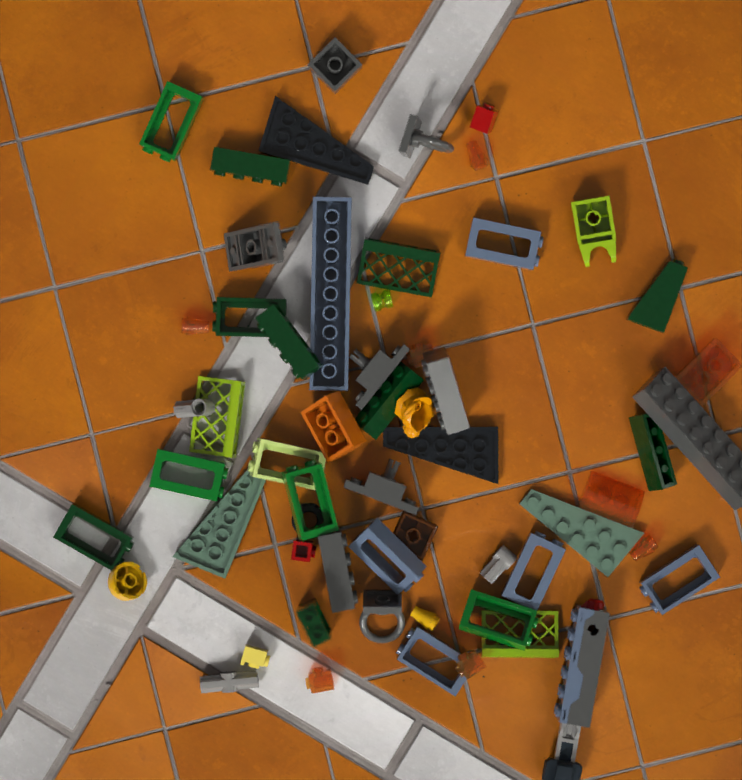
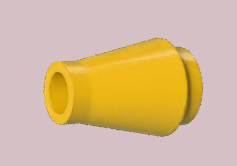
[410,606,440,631]

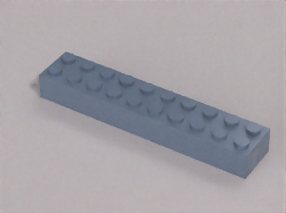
[309,197,352,391]

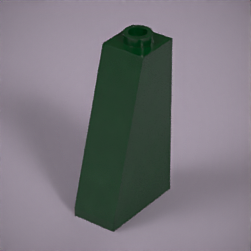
[626,259,688,333]

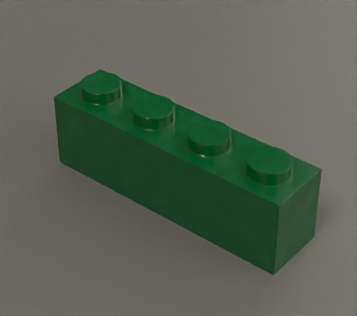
[210,147,290,187]
[255,304,323,380]
[355,361,424,440]
[629,412,677,491]

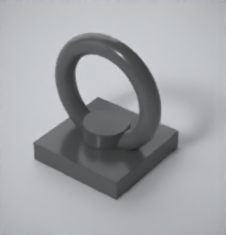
[399,114,454,158]
[359,590,405,643]

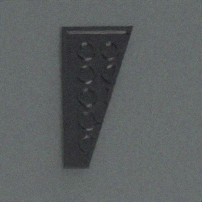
[258,96,374,185]
[383,427,498,484]

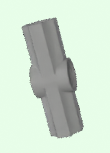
[200,671,259,693]

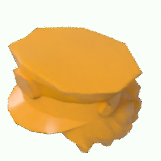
[395,387,434,438]

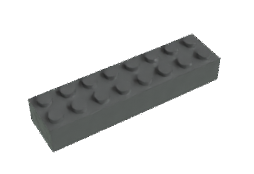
[632,367,742,511]

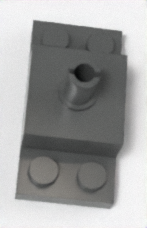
[224,222,287,272]
[349,345,410,410]
[344,459,419,515]

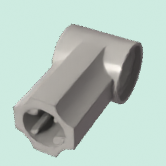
[174,399,215,418]
[480,544,518,584]

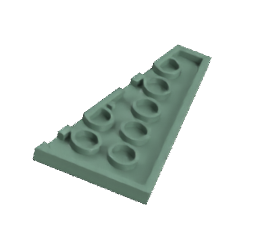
[172,469,266,578]
[519,489,644,577]

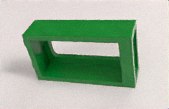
[139,81,204,163]
[149,449,229,501]
[281,460,339,541]
[459,589,539,651]

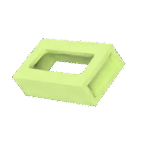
[248,438,326,490]

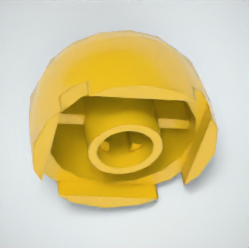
[107,562,147,601]

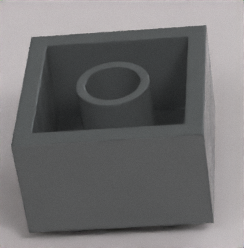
[308,37,362,94]

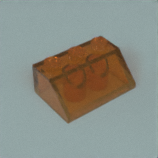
[577,471,645,528]

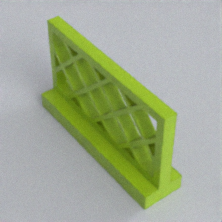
[189,376,245,458]
[481,610,559,658]

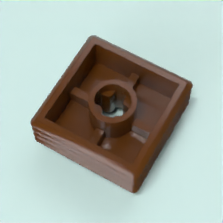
[393,511,438,561]

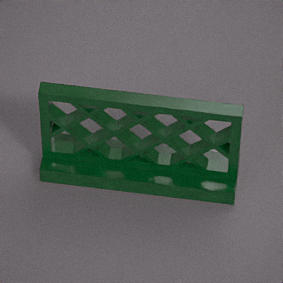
[357,237,440,297]

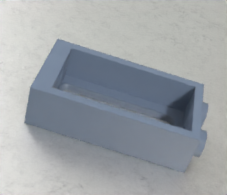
[465,218,544,270]
[348,518,427,595]
[501,531,566,610]
[639,544,720,615]
[396,625,476,696]

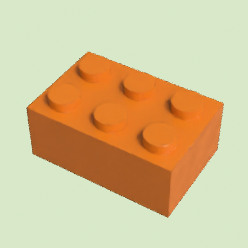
[301,391,367,463]

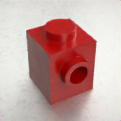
[470,103,499,134]
[291,539,316,562]

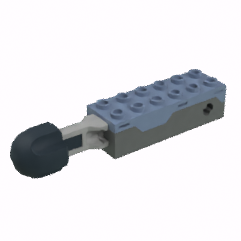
[542,598,610,780]

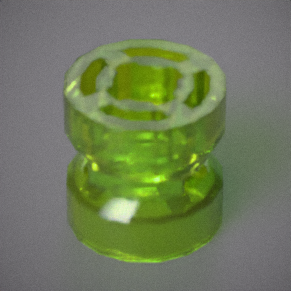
[371,289,393,312]

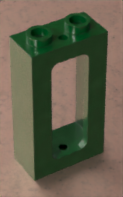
[212,297,287,337]
[53,503,134,571]
[296,598,332,648]

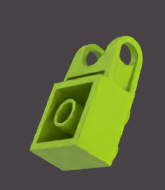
[571,195,616,267]

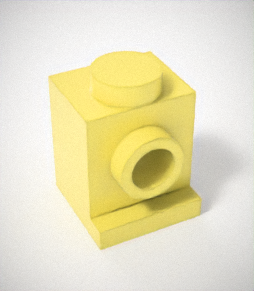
[240,644,270,669]

